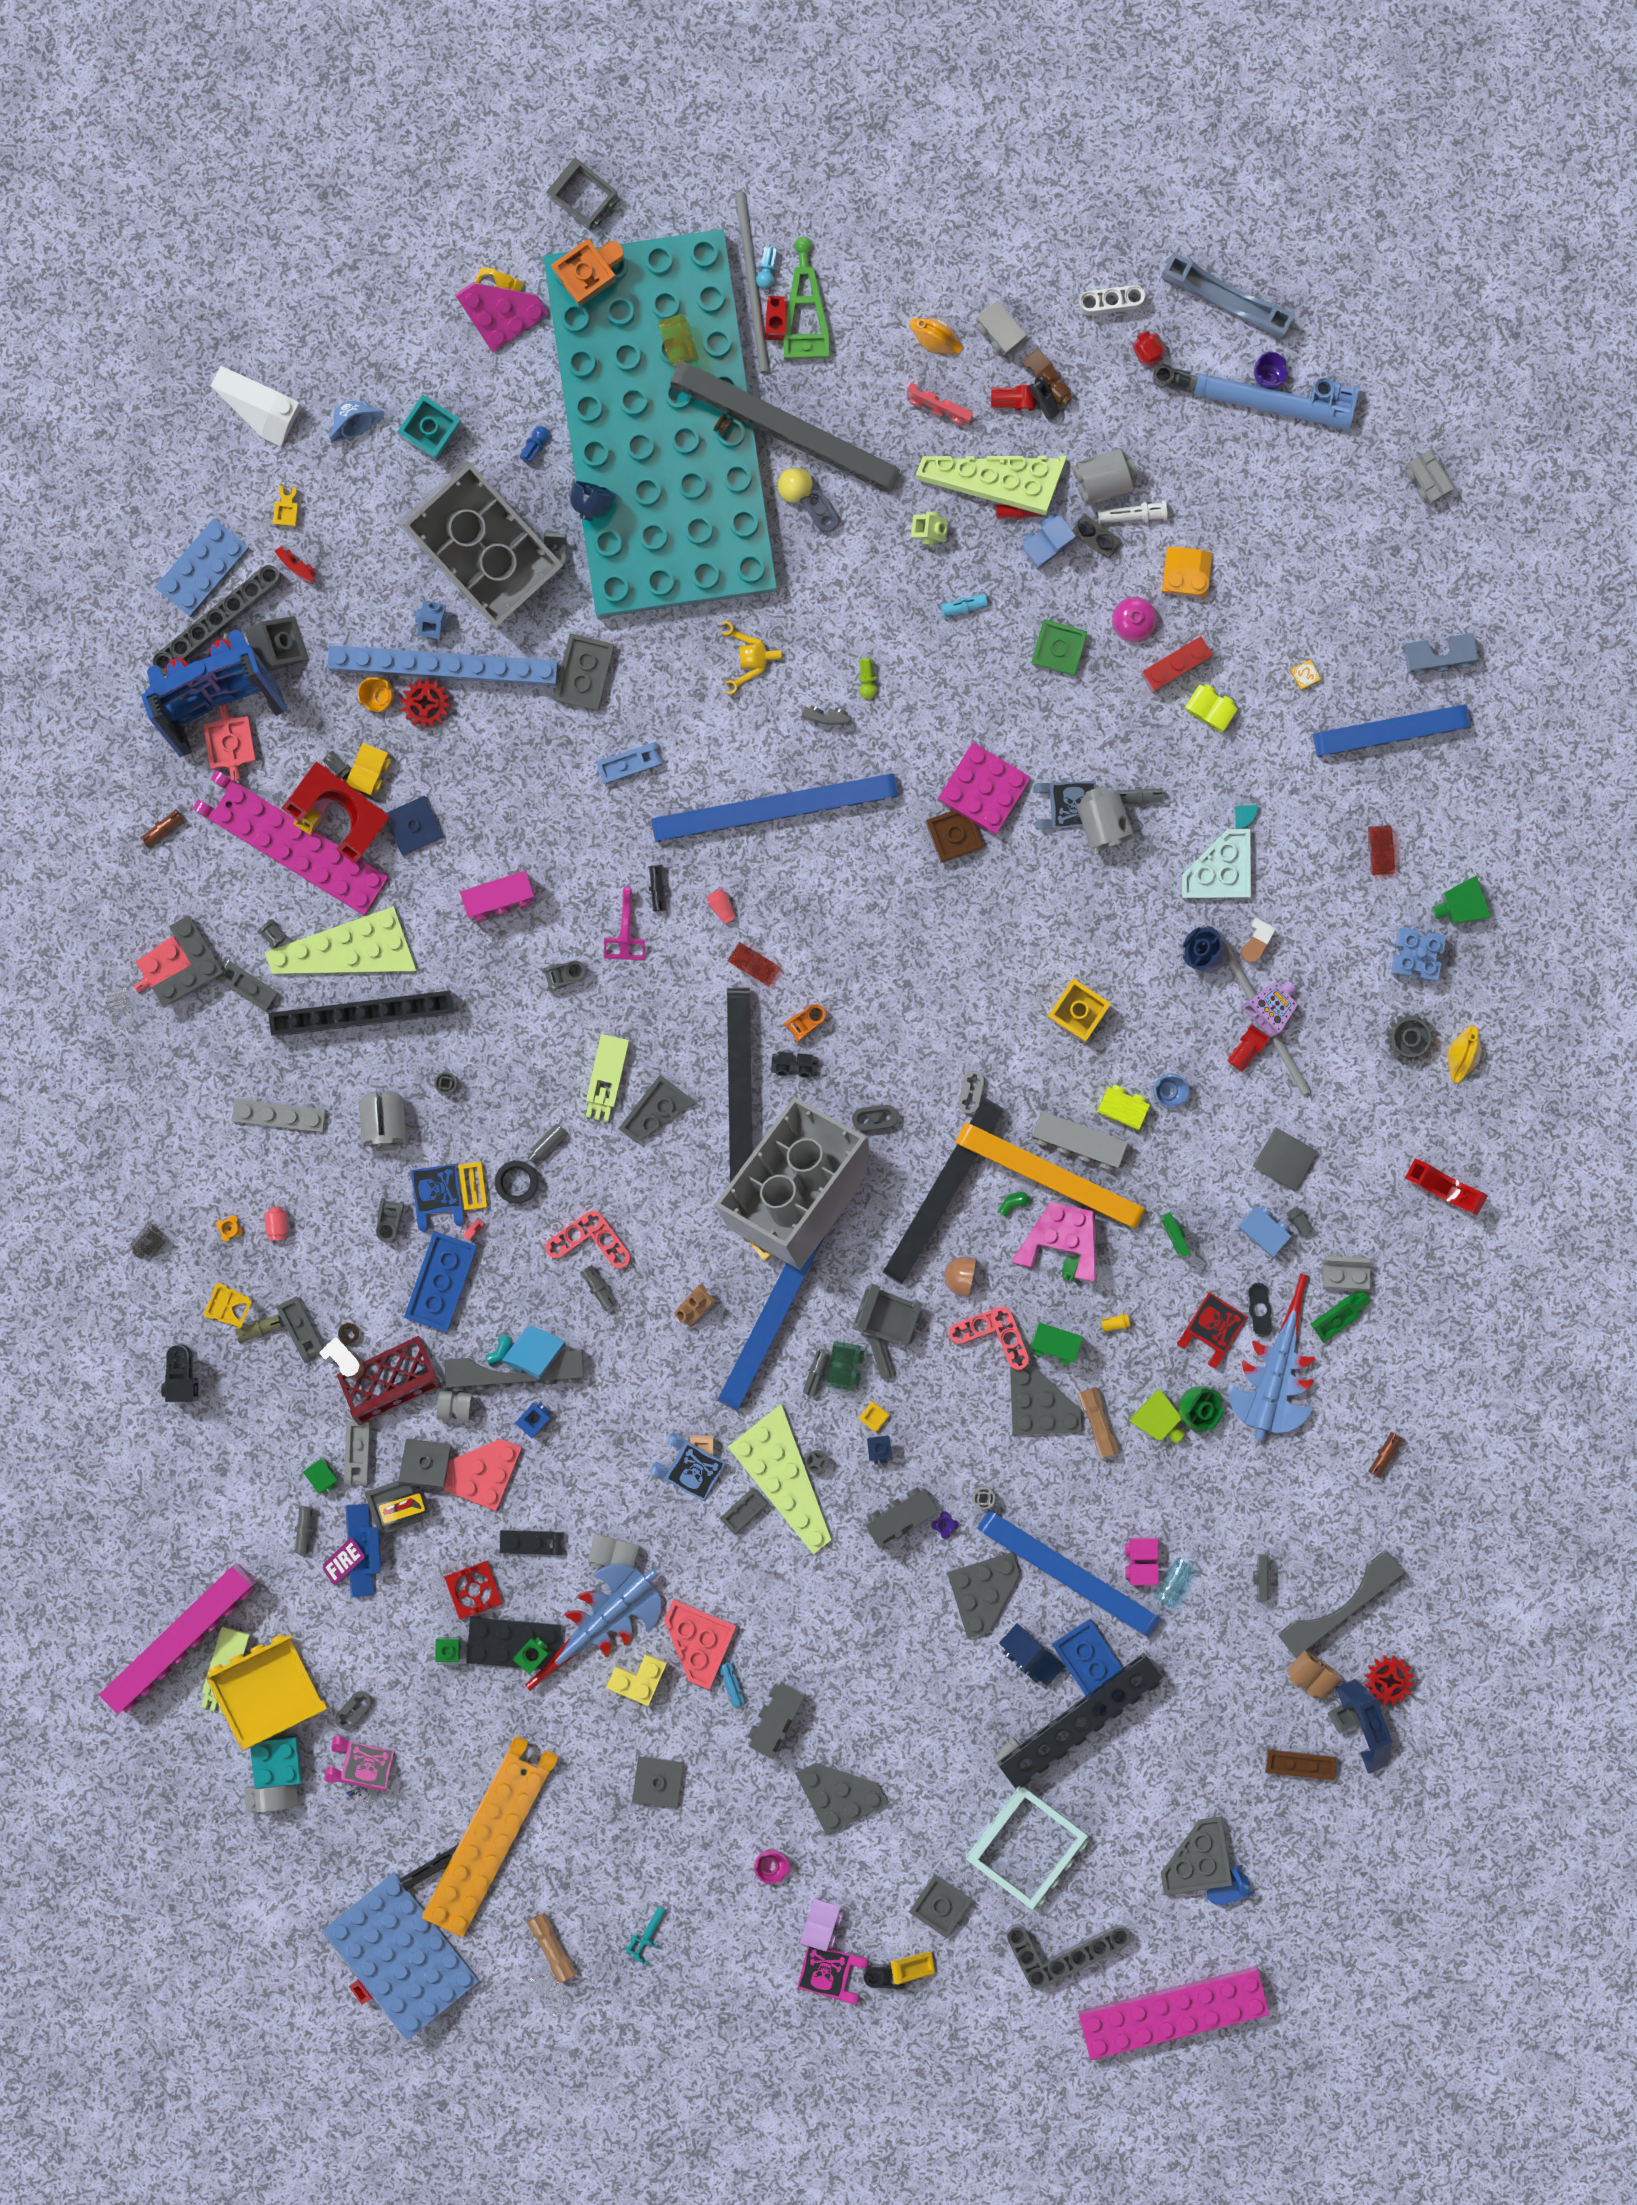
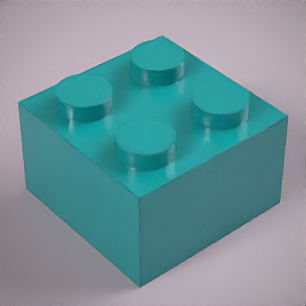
[397,394,462,461]
[250,1735,303,1789]

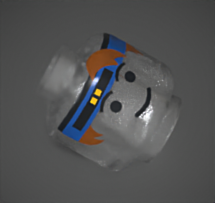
[345,1784,379,1807]

